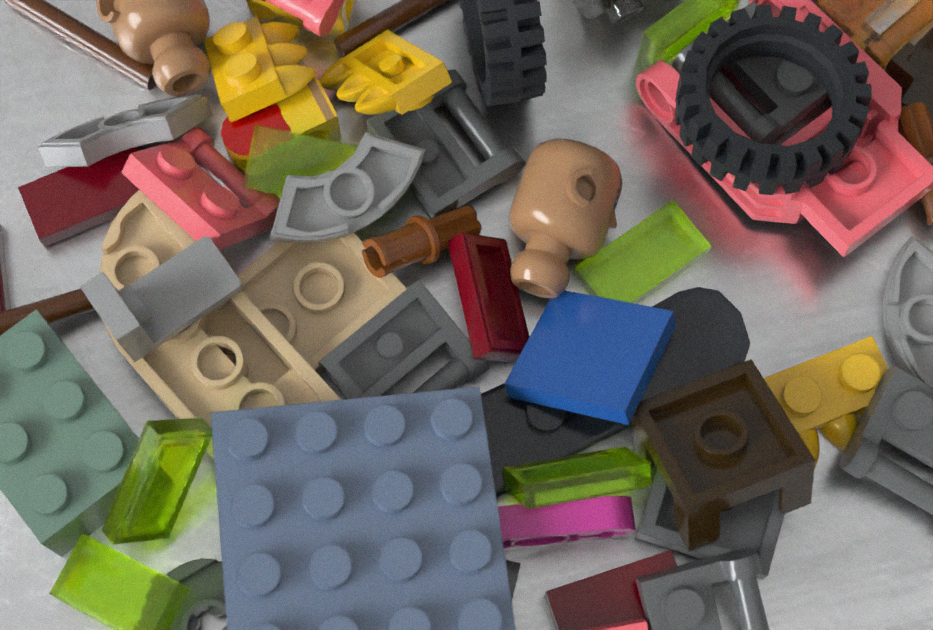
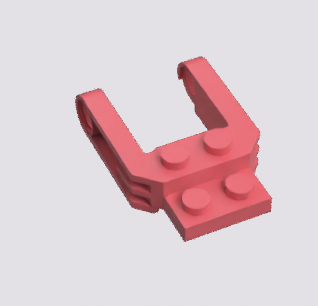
[636,0,933,258]

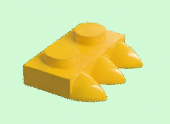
[203,16,316,123]
[319,30,452,115]
[764,336,889,468]

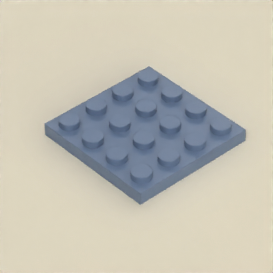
[210,387,516,630]

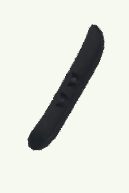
[481,287,751,498]

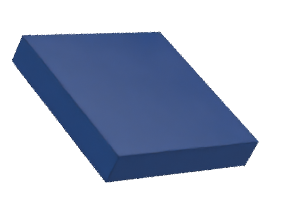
[504,290,676,425]

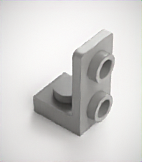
[80,236,243,362]

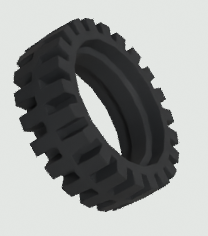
[459,0,547,106]
[675,5,872,195]

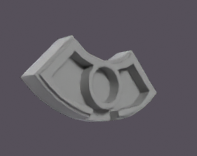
[38,94,213,167]
[270,132,426,243]
[883,236,933,387]

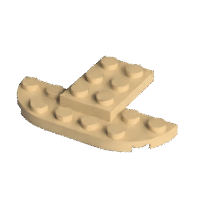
[99,190,407,459]

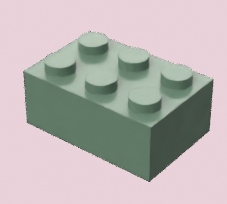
[0,309,168,557]

